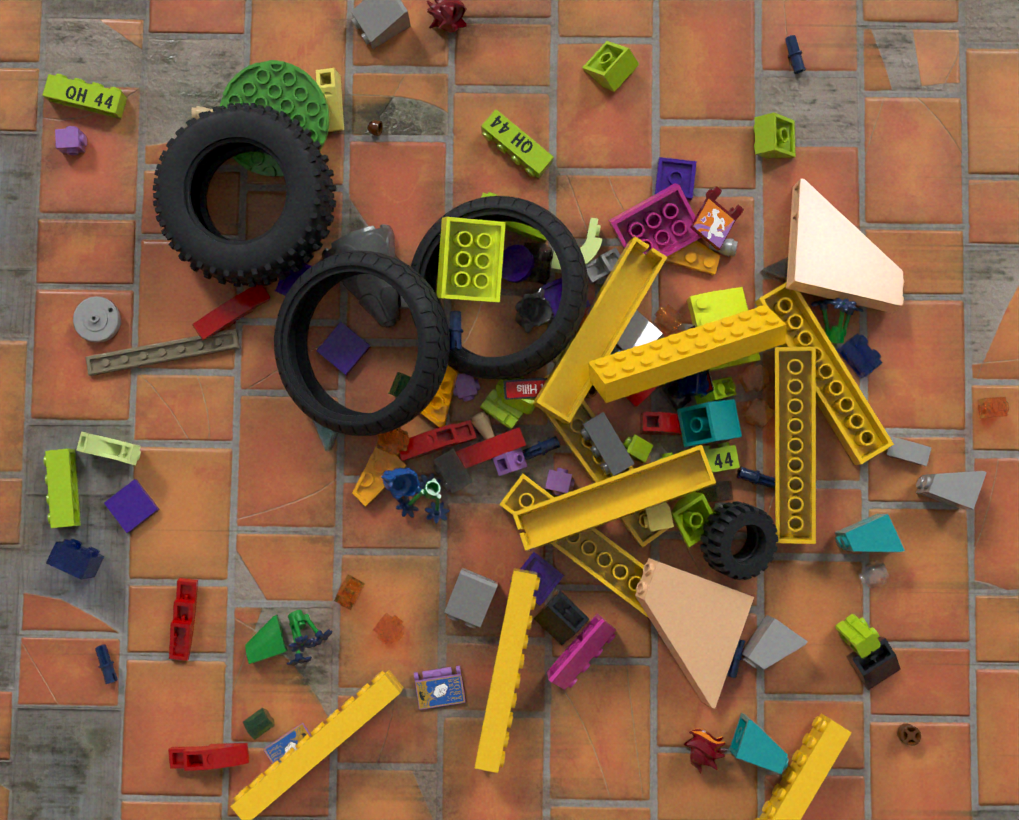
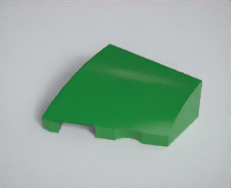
[245,614,287,664]

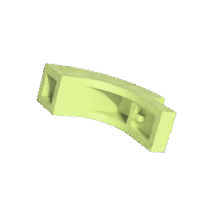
[550,218,602,273]
[77,432,141,465]

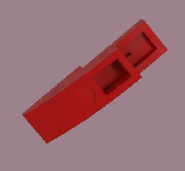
[396,420,476,462]
[168,743,249,771]

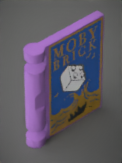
[414,666,465,710]
[264,723,311,764]

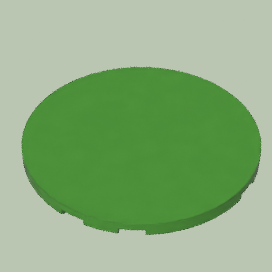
[220,60,329,177]

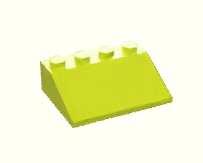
[437,217,506,302]
[687,287,761,372]

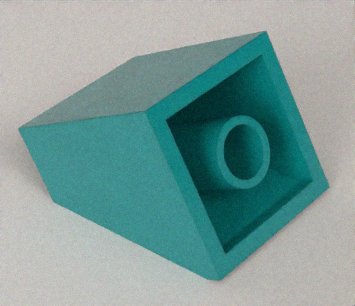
[677,399,742,447]
[835,514,905,552]
[729,713,789,774]

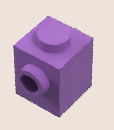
[55,126,87,155]
[453,373,480,402]
[493,449,527,476]
[545,468,575,496]

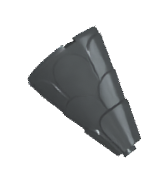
[321,224,400,328]

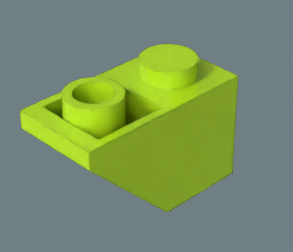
[692,377,737,405]
[623,434,653,463]

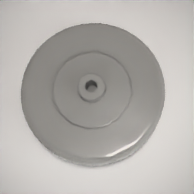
[73,296,121,343]

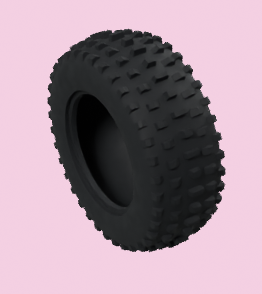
[153,103,337,287]

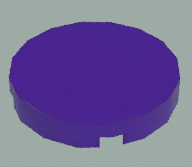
[502,244,535,283]

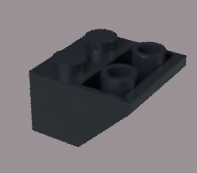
[534,590,589,645]
[846,636,901,690]

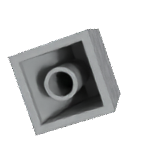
[351,0,411,49]
[616,310,664,351]
[916,471,987,509]
[444,568,498,629]
[742,615,808,669]

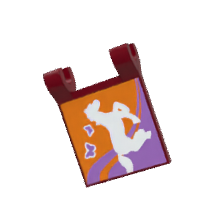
[690,186,744,251]

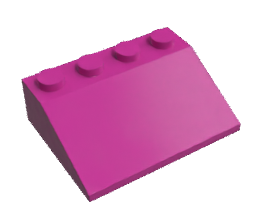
[608,183,701,256]
[547,613,616,690]

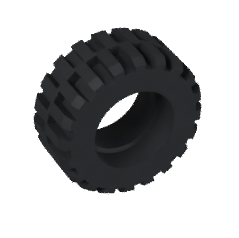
[700,501,778,580]

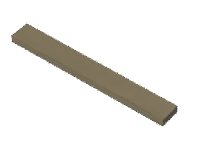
[85,329,240,376]

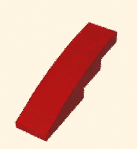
[192,284,271,341]
[448,427,526,473]
[169,578,198,661]

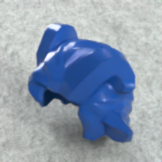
[381,468,422,500]

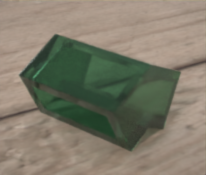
[388,372,411,398]
[243,708,275,740]

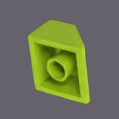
[582,41,639,92]
[754,112,796,158]
[671,492,713,547]

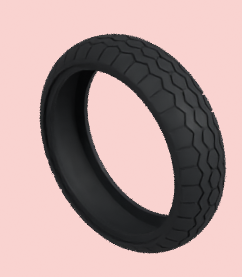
[411,196,588,380]
[274,251,450,436]

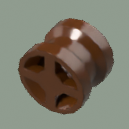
[897,723,921,746]

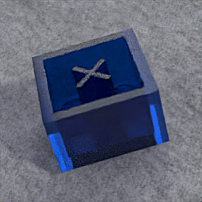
[46,539,104,580]

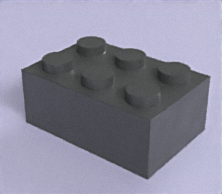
[580,412,634,477]

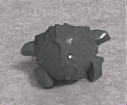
[515,288,554,333]

